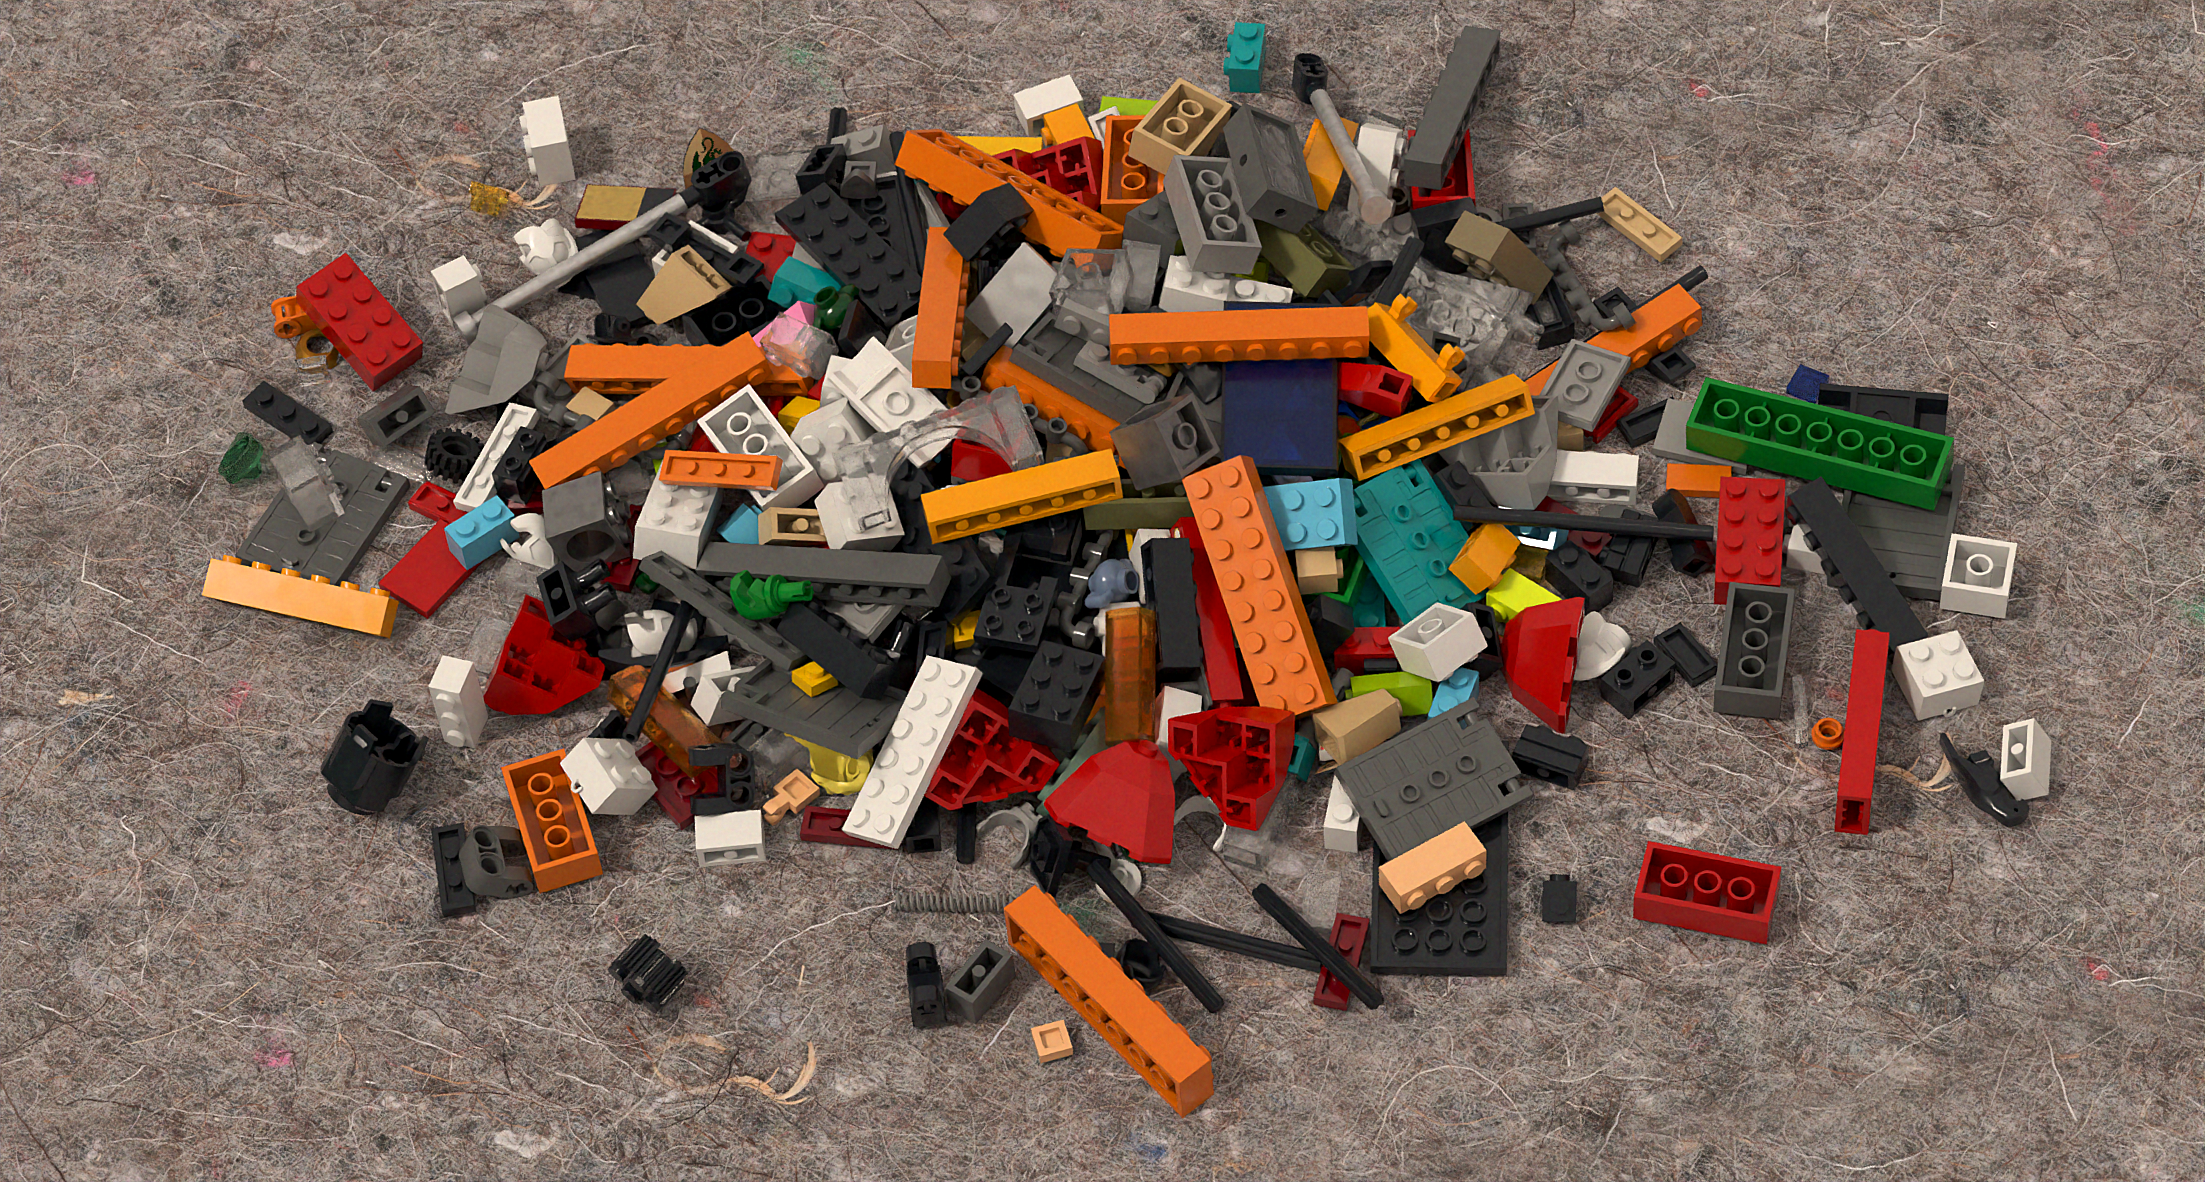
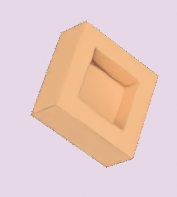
[1031,1019,1073,1063]

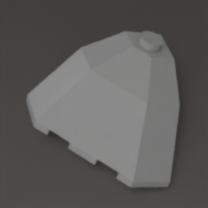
[445,304,549,414]
[1437,395,1559,511]

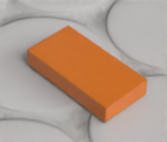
[1666,463,1732,498]

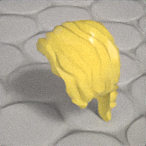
[784,732,875,797]

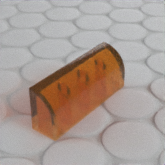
[1105,607,1156,747]
[607,665,725,778]

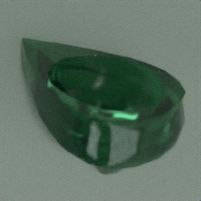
[218,432,264,484]

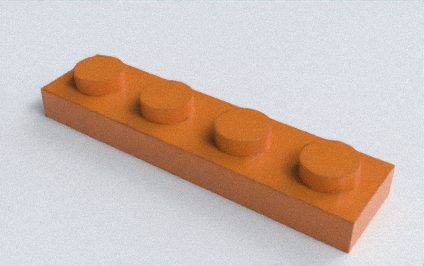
[659,450,783,491]

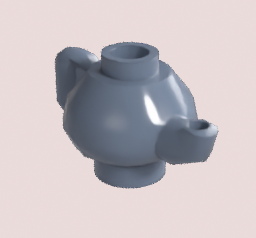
[1085,559,1139,609]

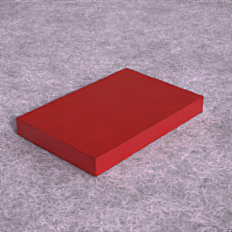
[378,519,485,619]

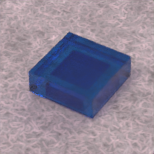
[1786,364,1829,404]

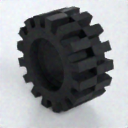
[424,428,484,483]

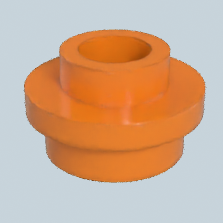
[1811,718,1844,750]

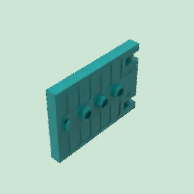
[1353,458,1489,625]

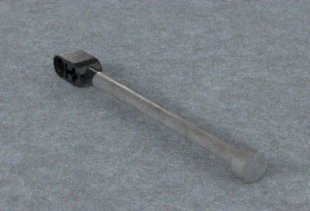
[1292,53,1392,225]
[452,151,751,345]

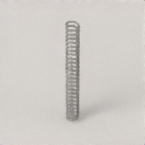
[890,891,1059,914]

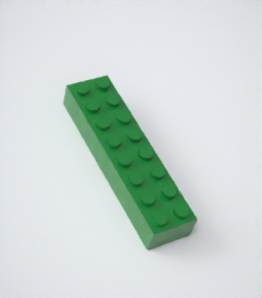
[1686,377,1954,511]

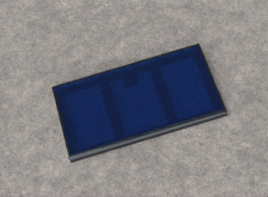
[1221,301,1339,477]

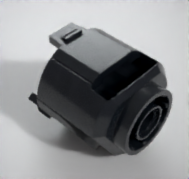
[320,699,429,815]

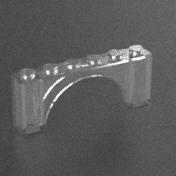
[832,385,1045,532]

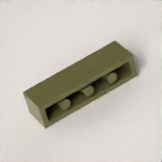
[1083,479,1194,530]

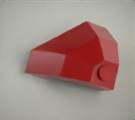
[992,136,1104,211]
[483,594,605,715]
[1499,597,1585,734]
[924,688,1060,810]
[1168,706,1295,831]
[1044,740,1175,864]

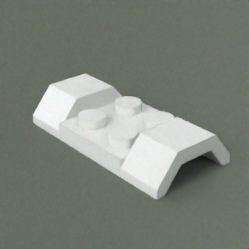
[828,336,963,469]

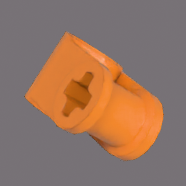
[271,295,318,338]

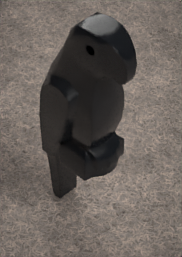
[1939,733,2029,827]

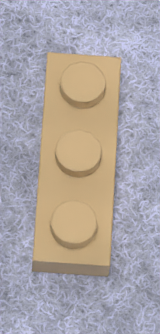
[1596,187,1683,263]

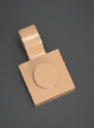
[763,769,820,826]

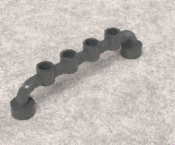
[1544,220,1636,331]
[532,371,693,463]
[927,376,1092,458]
[1057,529,1120,649]

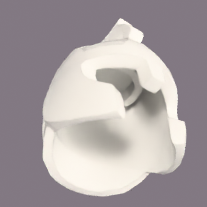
[514,218,578,289]
[499,513,561,574]
[624,610,697,657]
[1574,611,1632,681]

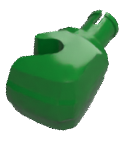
[730,570,814,620]

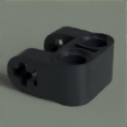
[688,743,756,815]
[905,942,947,1028]

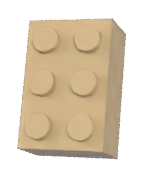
[1128,77,1232,175]

